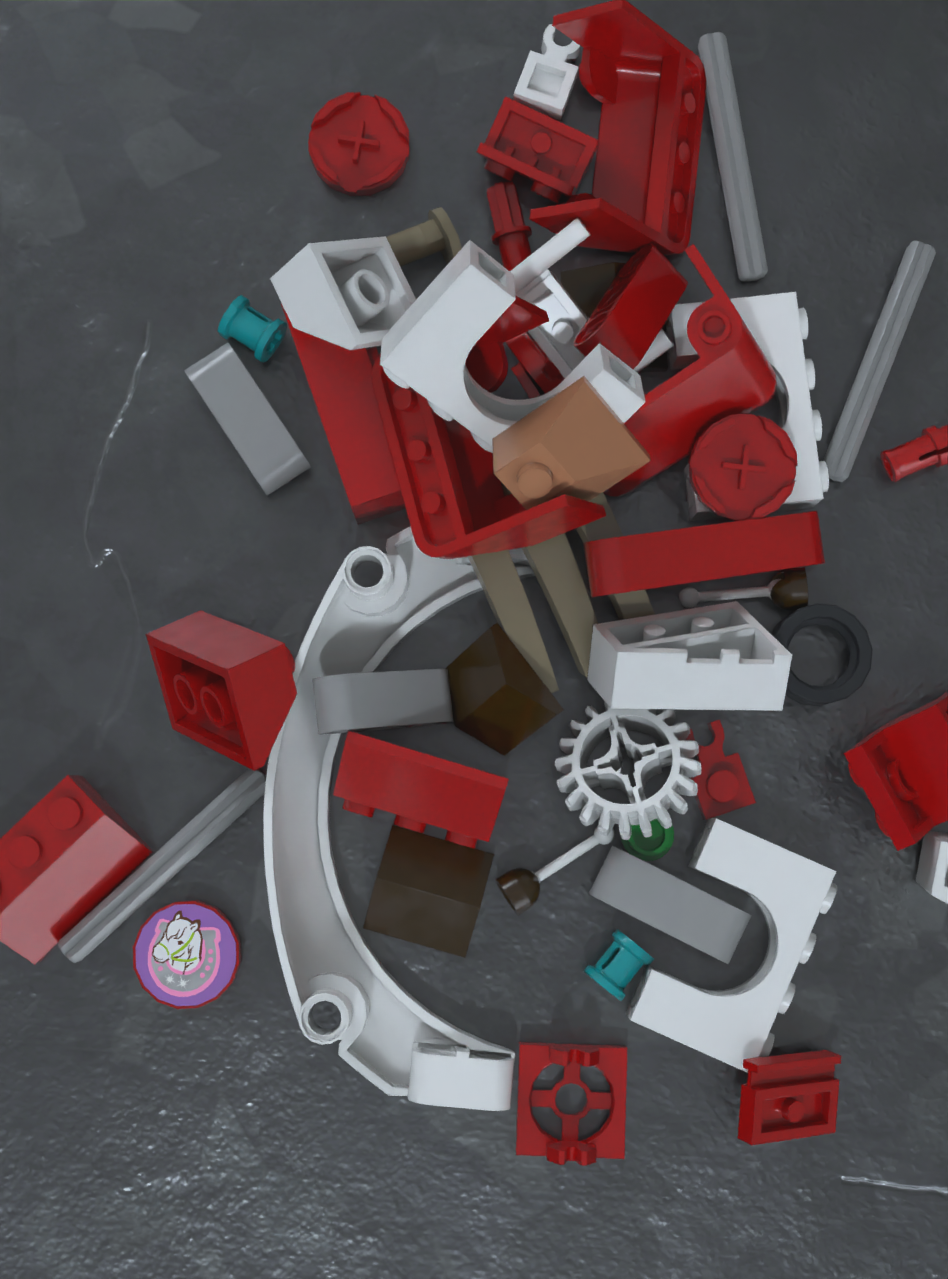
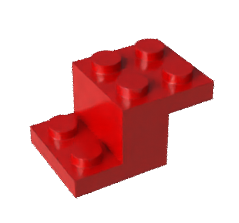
[843,691,948,851]

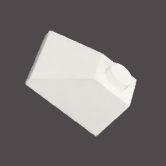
[270,236,416,350]

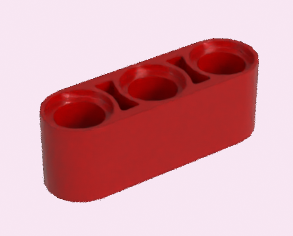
[573,243,688,369]

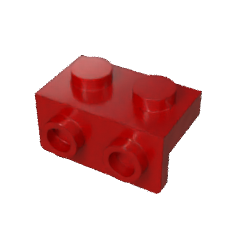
[476,96,600,203]

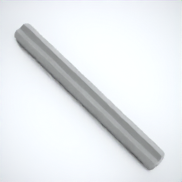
[697,32,768,282]
[823,241,936,482]
[58,768,266,963]

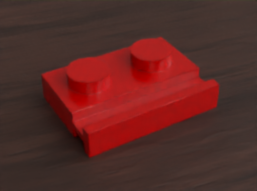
[737,1050,841,1145]

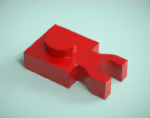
[685,719,756,820]

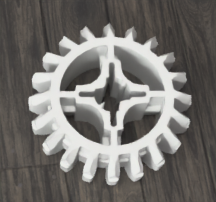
[555,701,702,840]

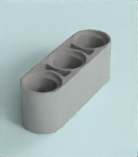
[184,342,311,495]
[312,669,454,735]
[589,846,752,964]

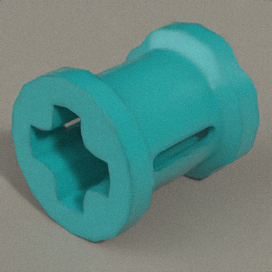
[217,295,287,363]
[584,929,654,1001]

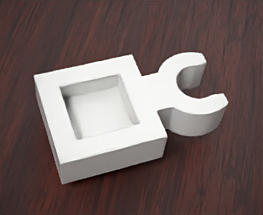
[513,24,581,121]

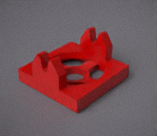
[515,1042,628,1166]

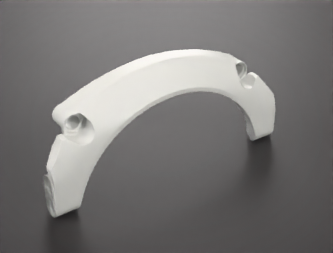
[263,526,535,1111]

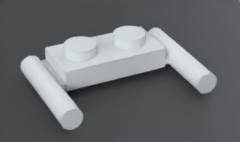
[510,217,674,378]

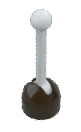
[679,567,808,611]
[495,826,615,916]

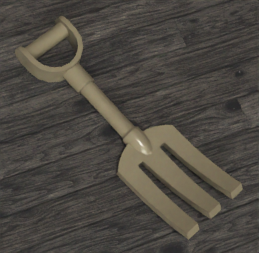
[386,207,655,693]

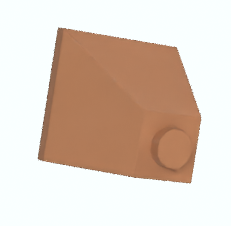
[492,376,651,510]

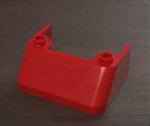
[529,0,706,256]
[511,243,777,497]
[371,296,606,559]

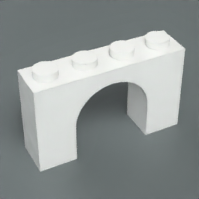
[380,240,646,453]
[666,292,829,521]
[625,818,837,1073]

